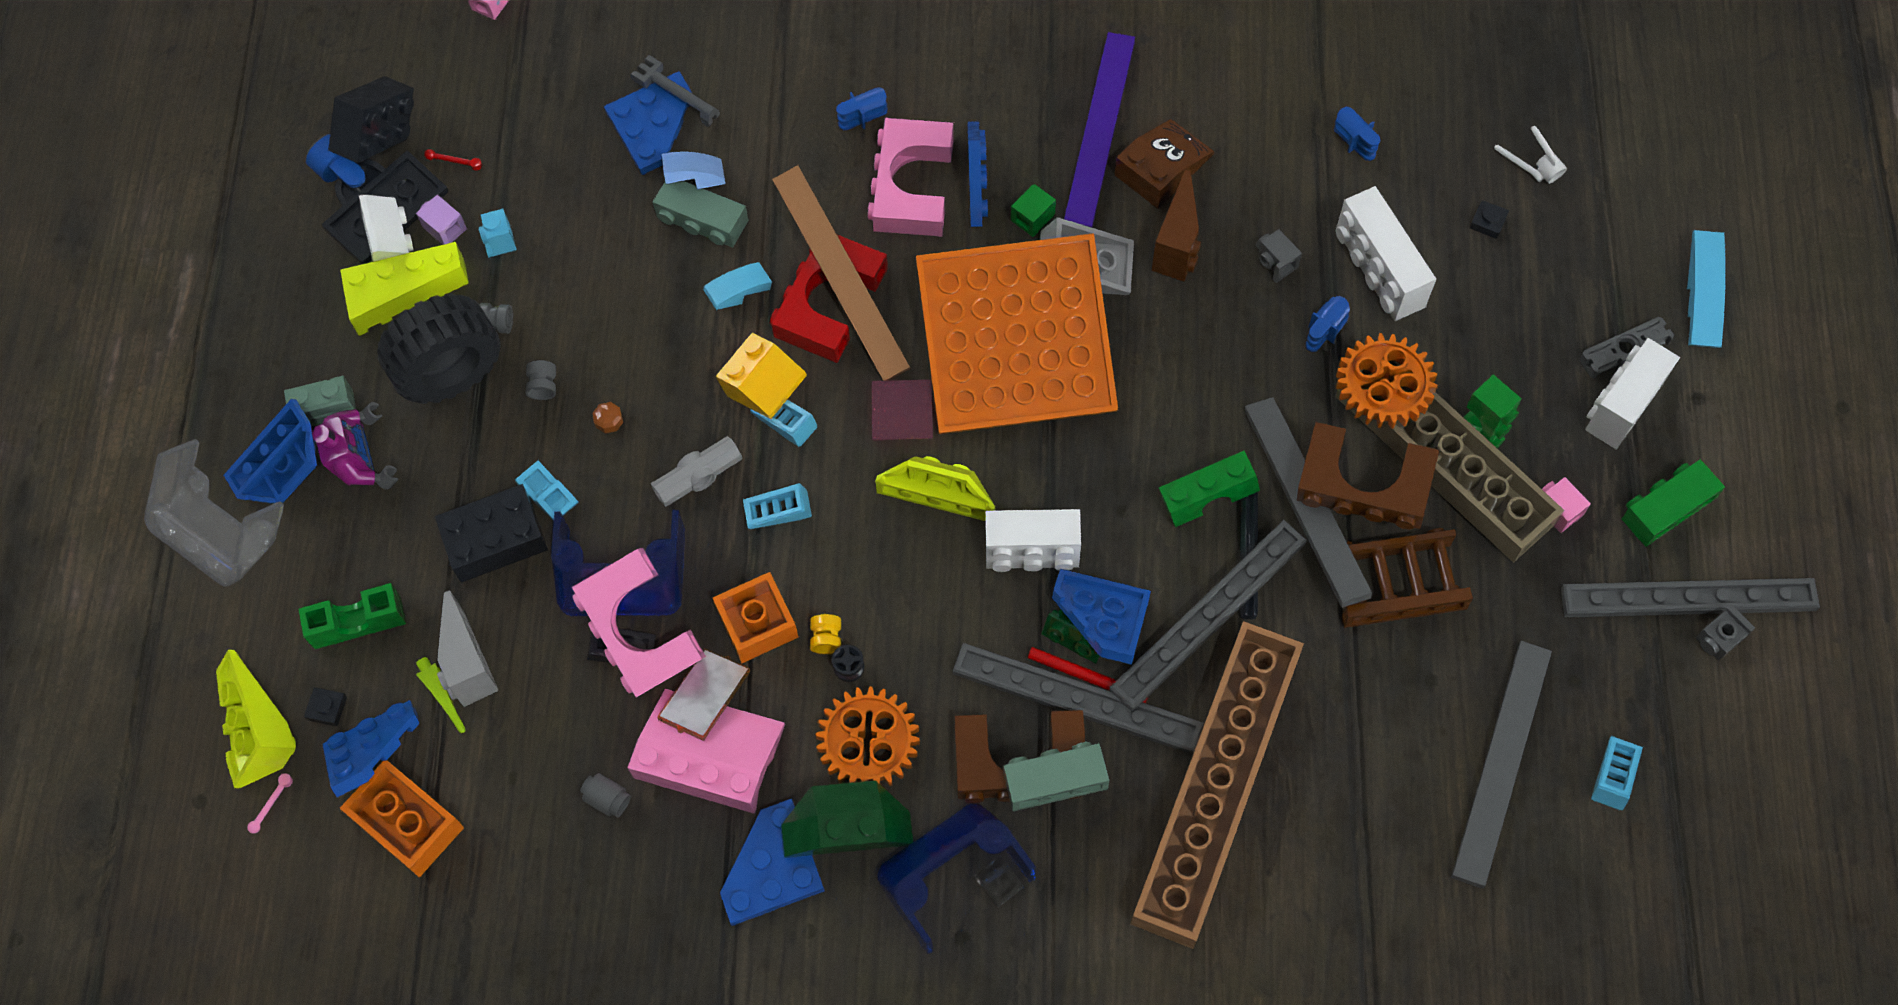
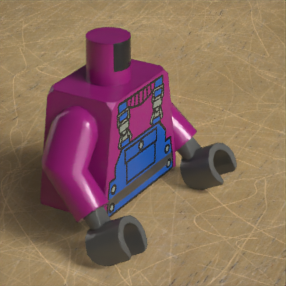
[313,402,399,490]

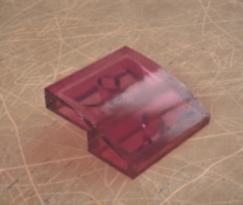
[872,380,933,441]

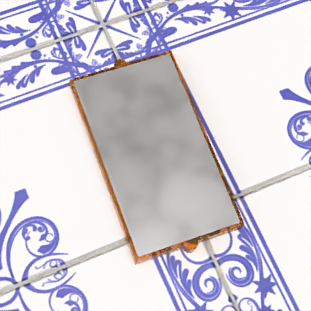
[657,649,750,741]

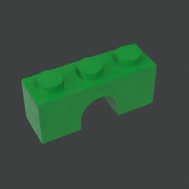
[1463,374,1522,449]
[1159,451,1260,527]
[298,583,406,649]

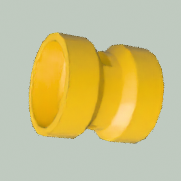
[810,614,841,654]

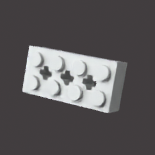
[1336,186,1436,321]

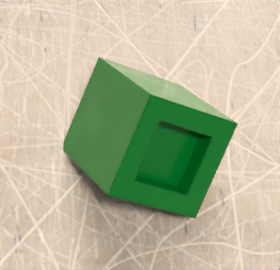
[1011,184,1056,237]

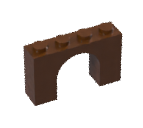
[1297,422,1439,530]
[955,710,1085,803]

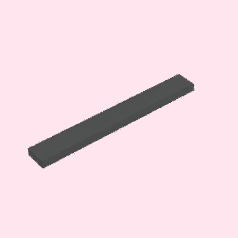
[1245,397,1372,608]
[1110,520,1307,712]
[1561,578,1820,617]
[1451,641,1552,889]
[953,643,1204,755]

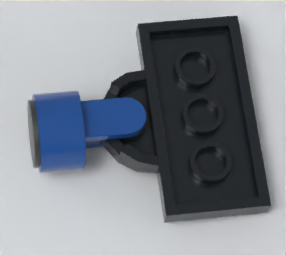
[306,134,449,265]

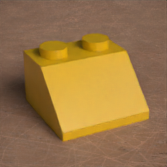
[716,333,807,419]

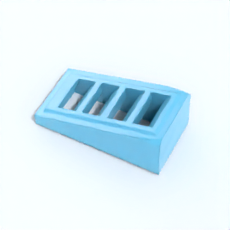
[750,400,817,447]
[743,483,812,529]
[1592,736,1643,810]

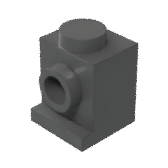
[1256,229,1302,283]
[1696,605,1755,661]

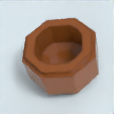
[593,402,623,434]

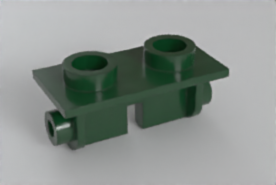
[1042,609,1100,664]

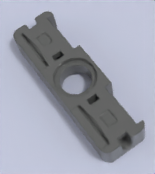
[1580,317,1674,379]

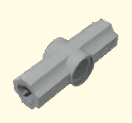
[651,436,742,507]

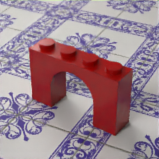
[770,234,888,363]

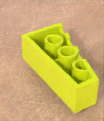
[340,242,469,336]

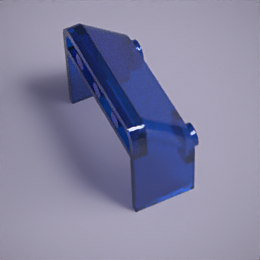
[551,510,685,616]
[878,804,1036,954]

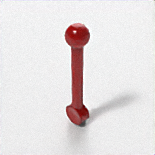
[424,149,482,170]

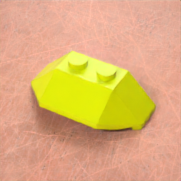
[875,456,995,521]

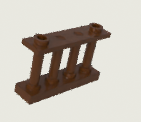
[1342,528,1473,628]

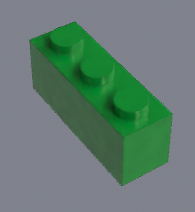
[1621,459,1725,547]

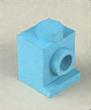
[479,209,517,257]

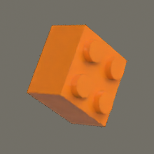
[713,572,799,663]

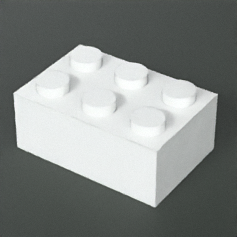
[1585,338,1680,450]
[986,509,1081,572]

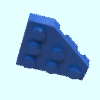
[604,71,692,175]
[968,121,988,227]
[1052,569,1151,665]
[323,700,420,797]
[720,798,825,926]

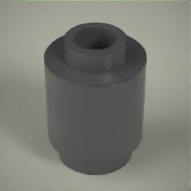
[580,773,631,818]

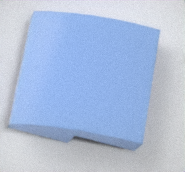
[662,152,726,189]

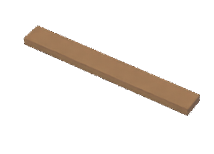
[772,165,911,383]

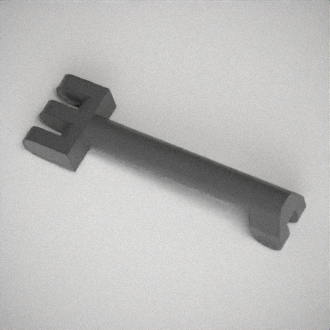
[630,55,720,127]

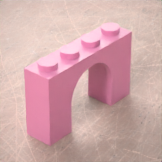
[868,118,954,237]
[572,548,706,697]

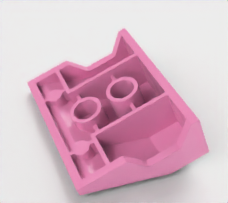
[628,689,785,814]

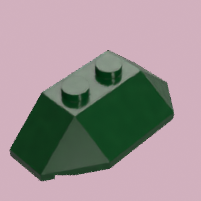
[781,780,914,858]

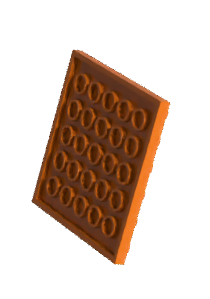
[916,233,1118,434]

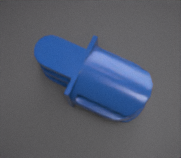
[836,87,888,130]
[1334,107,1380,161]
[1305,296,1350,352]

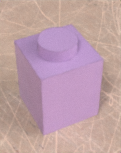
[416,195,467,245]

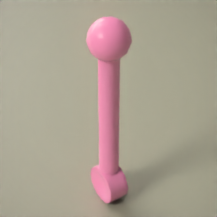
[247,773,293,834]

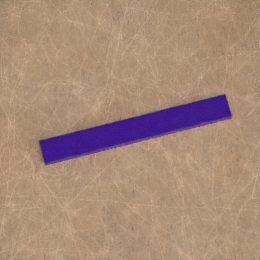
[1064,32,1135,228]

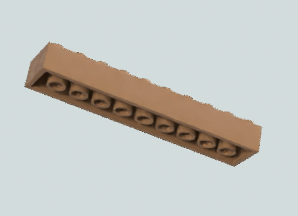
[1131,621,1304,949]

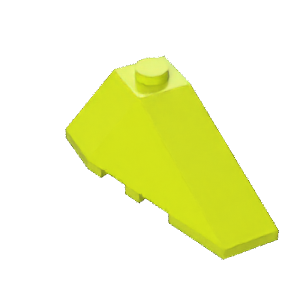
[216,650,296,788]

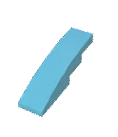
[1687,230,1725,348]

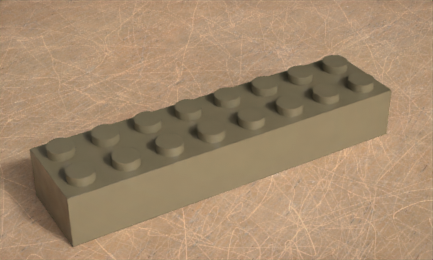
[1335,360,1565,563]

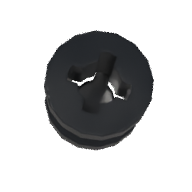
[832,645,865,682]

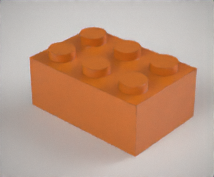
[340,760,464,878]

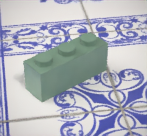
[653,181,749,248]
[1003,742,1110,811]

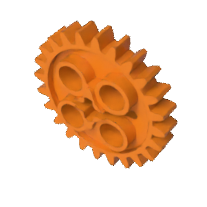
[1336,333,1438,429]
[816,686,920,786]

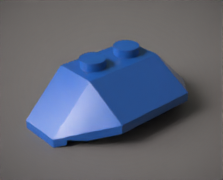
[223,399,317,504]

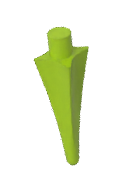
[416,657,465,733]

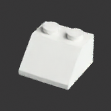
[359,195,414,262]

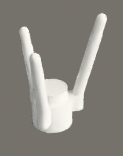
[1494,126,1567,184]

